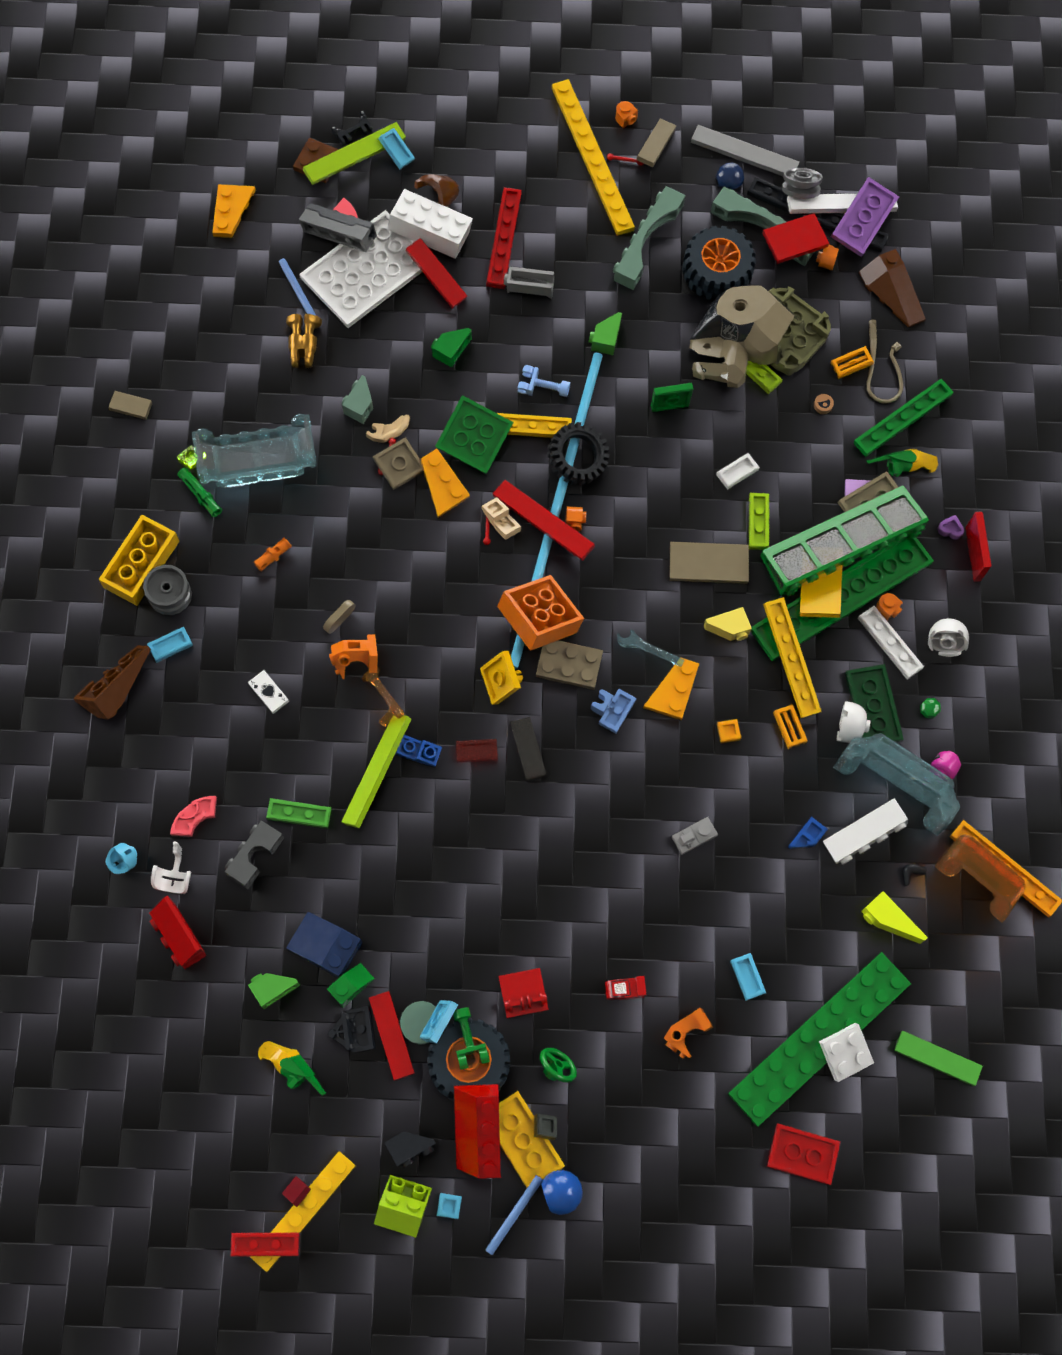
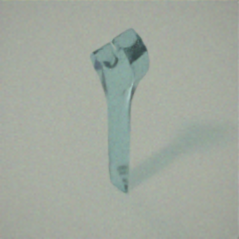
[617,630,685,667]

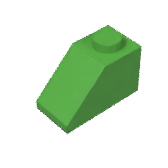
[589,312,622,355]
[248,973,300,1009]

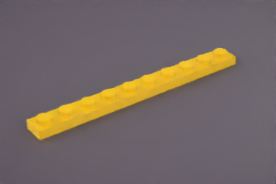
[552,79,635,236]

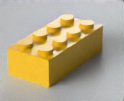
[99,515,180,606]

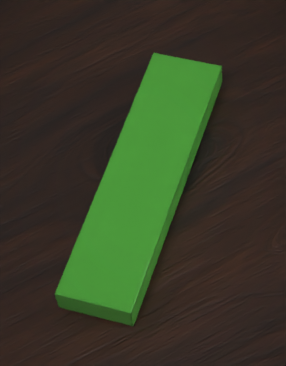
[894,1031,983,1086]

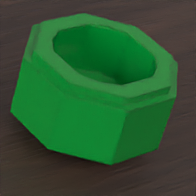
[920,698,941,718]

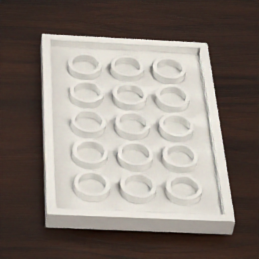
[299,210,422,328]

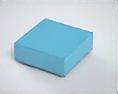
[437,1193,462,1219]

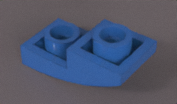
[395,735,442,767]

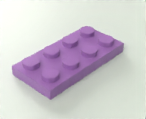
[830,177,899,257]

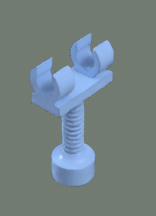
[517,365,570,397]

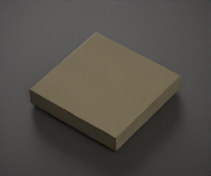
[373,437,424,490]

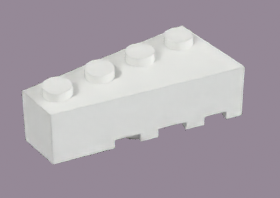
[823,798,908,865]

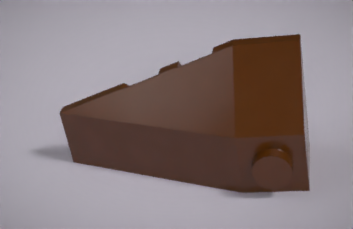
[858,249,926,327]
[73,645,151,719]

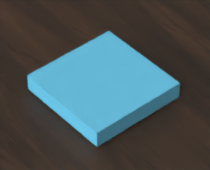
[420,1000,458,1044]

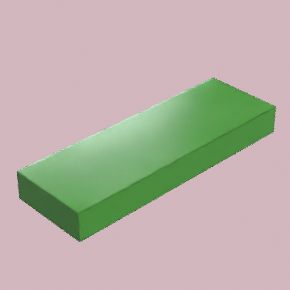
[266,798,332,829]

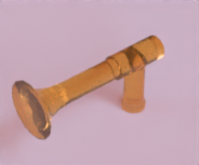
[362,667,404,726]

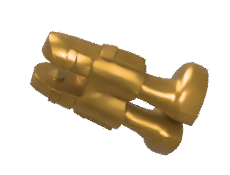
[286,314,322,368]

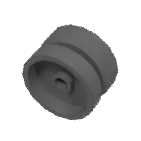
[143,565,192,615]

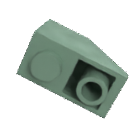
[342,375,373,424]

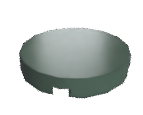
[400,1001,436,1045]

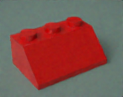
[149,895,207,969]

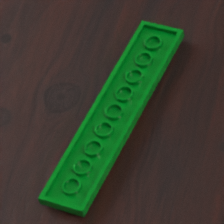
[751,537,934,662]
[728,952,911,1127]

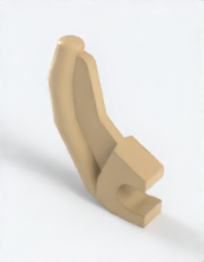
[366,415,410,443]

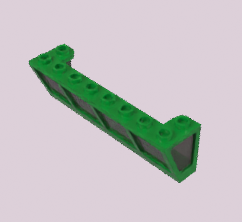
[760,485,929,597]

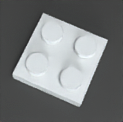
[819,1023,874,1082]

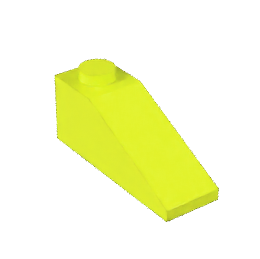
[861,891,928,944]

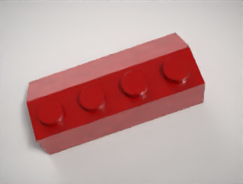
[454,1084,501,1179]

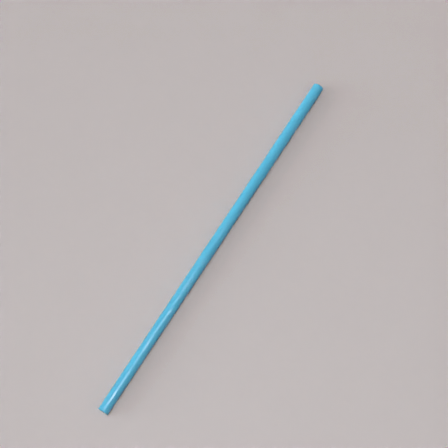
[511,353,603,669]

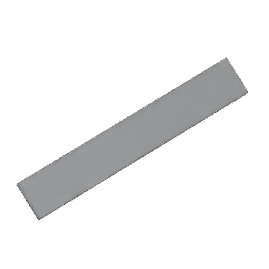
[691,125,799,176]

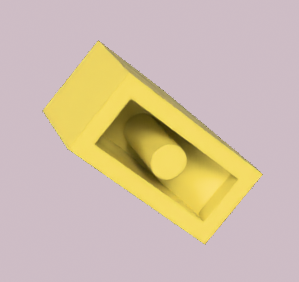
[704,607,752,641]

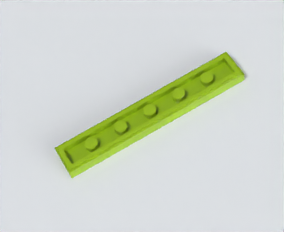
[303,122,406,185]
[341,713,411,828]

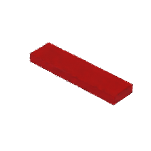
[405,238,467,309]
[369,991,415,1081]

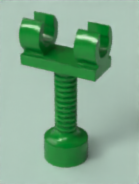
[453,1007,490,1070]

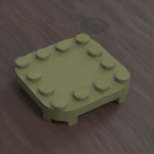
[769,286,831,375]

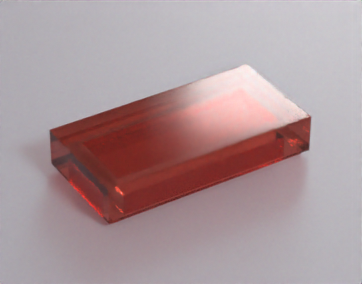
[456,739,498,763]

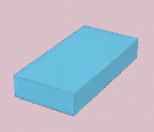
[379,128,415,170]
[147,627,193,663]
[730,953,766,1001]

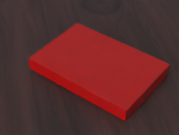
[762,213,829,264]
[965,512,992,582]
[766,1123,840,1185]

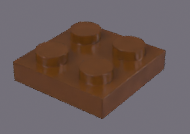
[293,138,339,184]

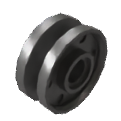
[782,168,823,199]

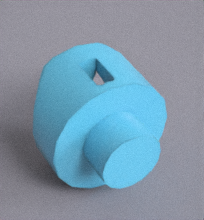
[105,843,137,874]

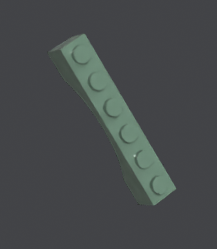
[613,186,685,290]
[710,187,814,266]

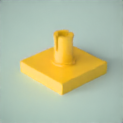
[480,651,523,705]

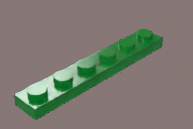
[853,379,954,457]

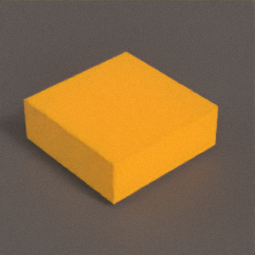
[717,719,741,743]

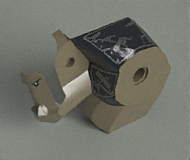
[689,286,798,388]

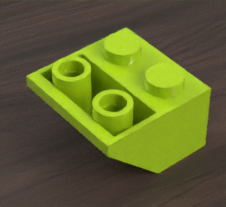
[374,1175,432,1237]

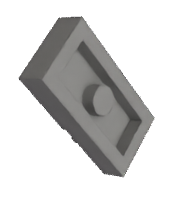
[672,817,718,855]

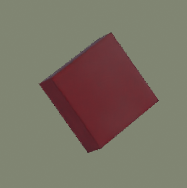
[282,1176,311,1207]

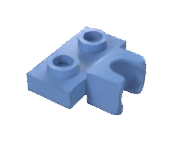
[591,689,636,734]

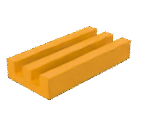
[831,346,874,379]
[773,704,808,749]

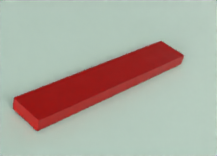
[486,187,522,289]
[493,480,595,561]

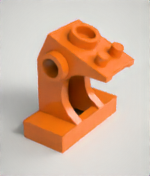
[329,635,378,679]
[664,1008,713,1059]

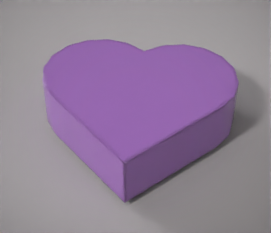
[938,515,964,540]

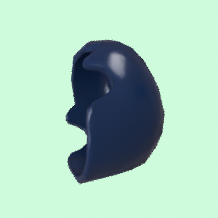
[715,162,744,190]

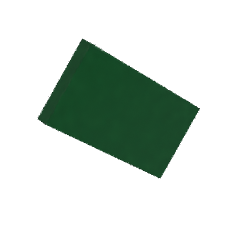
[845,664,904,748]

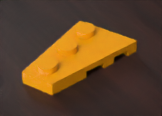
[212,184,256,238]
[421,448,470,517]
[643,657,700,720]

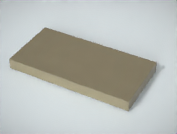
[669,542,749,584]

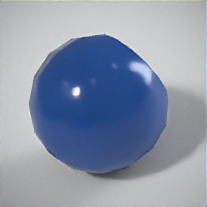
[541,1170,583,1215]

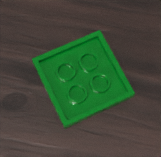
[435,395,514,475]

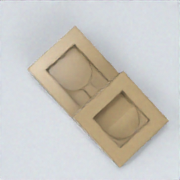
[482,497,521,540]

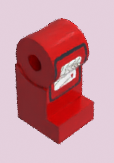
[605,976,646,1000]

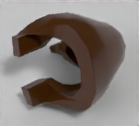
[414,174,459,207]

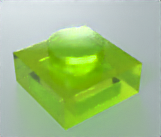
[177,445,206,470]

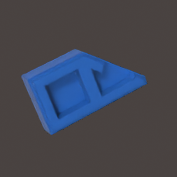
[788,817,828,849]

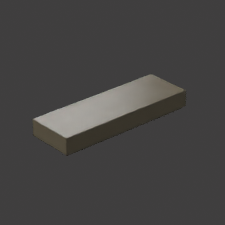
[637,118,676,167]

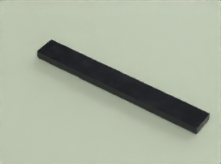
[747,177,889,252]

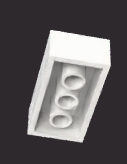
[387,189,473,259]

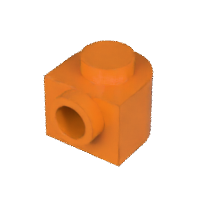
[615,101,638,128]
[816,245,839,270]
[565,506,586,532]
[876,593,903,620]

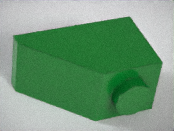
[431,328,472,367]
[327,963,375,1008]

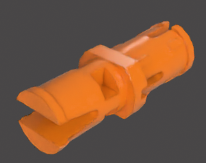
[253,537,292,572]

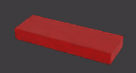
[231,1232,300,1256]

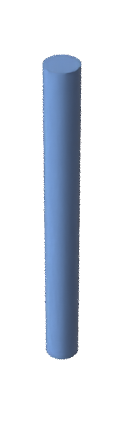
[279,258,316,315]
[485,1175,543,1255]

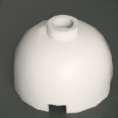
[928,618,969,657]
[837,701,870,743]

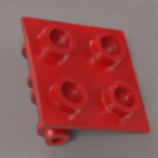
[499,968,549,1018]

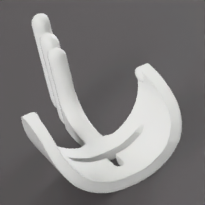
[151,842,191,894]

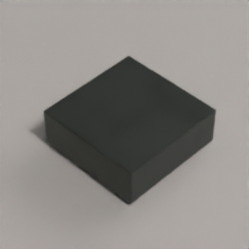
[534,1113,557,1140]

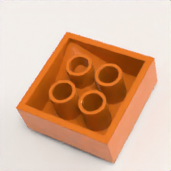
[497,575,584,651]

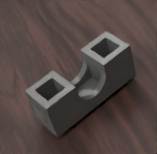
[225,820,284,889]

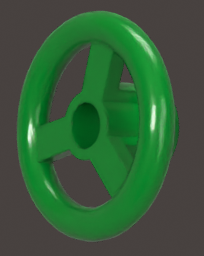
[540,1048,577,1082]

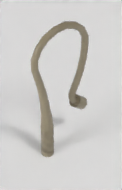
[866,320,903,404]

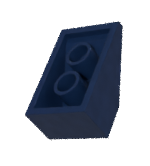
[286,912,362,978]

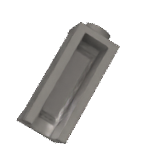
[504,267,554,299]

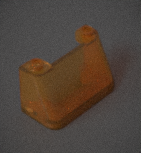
[935,834,1026,923]

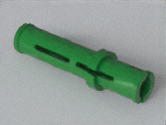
[177,467,222,517]

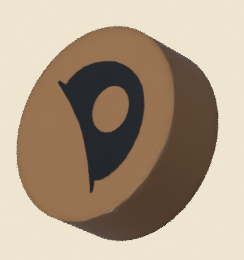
[814,394,834,414]

